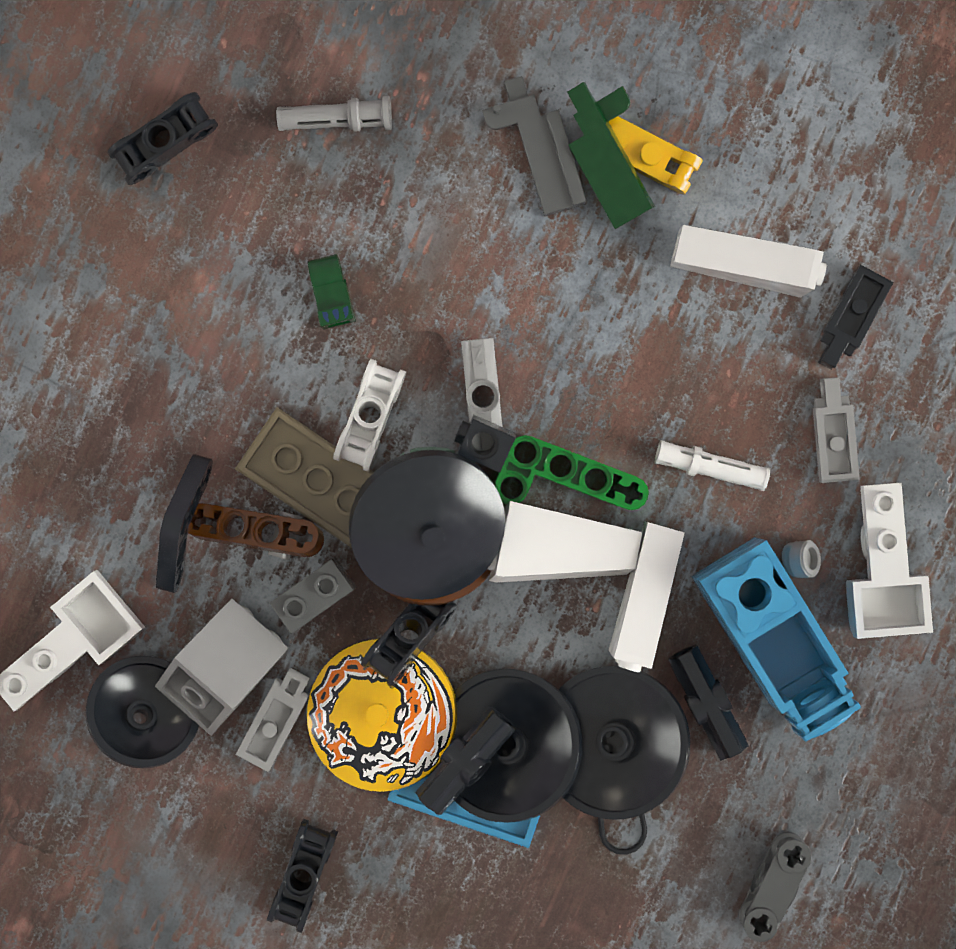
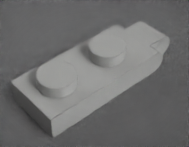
[235,668,310,772]

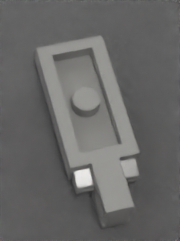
[813,377,859,483]

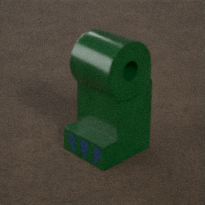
[308,254,356,330]

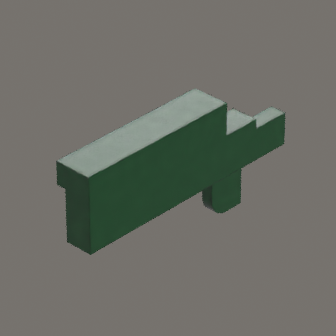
[567,82,655,229]

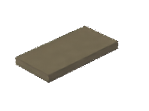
[235,407,374,548]

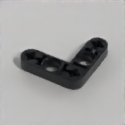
[156,454,213,593]

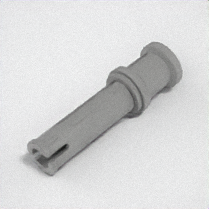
[276,96,392,132]

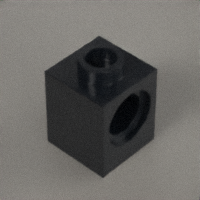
[454,414,516,472]

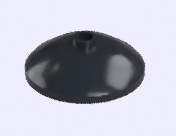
[85,656,199,768]

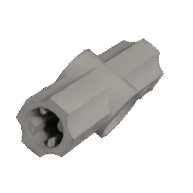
[461,338,503,451]

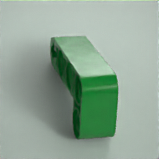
[495,435,649,510]

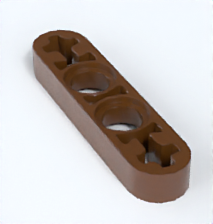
[188,503,324,557]

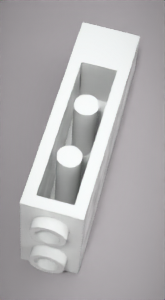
[670,225,827,298]
[487,501,642,583]
[609,521,684,672]

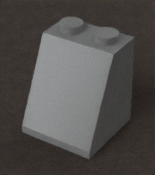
[155,599,288,736]

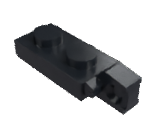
[818,264,894,370]

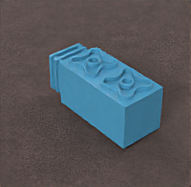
[691,537,861,742]

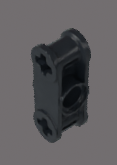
[107,92,218,185]
[361,601,457,688]
[266,818,338,933]

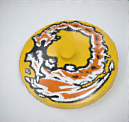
[307,639,457,792]

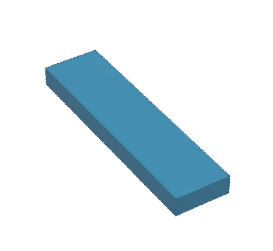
[387,773,540,848]

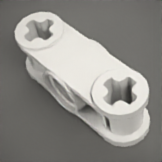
[333,359,406,472]

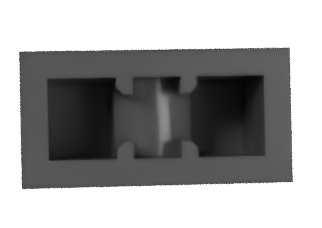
[269,557,357,634]

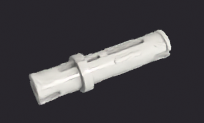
[655,440,770,491]

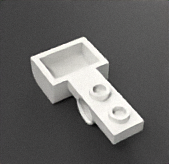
[846,483,933,639]
[0,570,146,711]

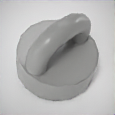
[782,540,821,578]

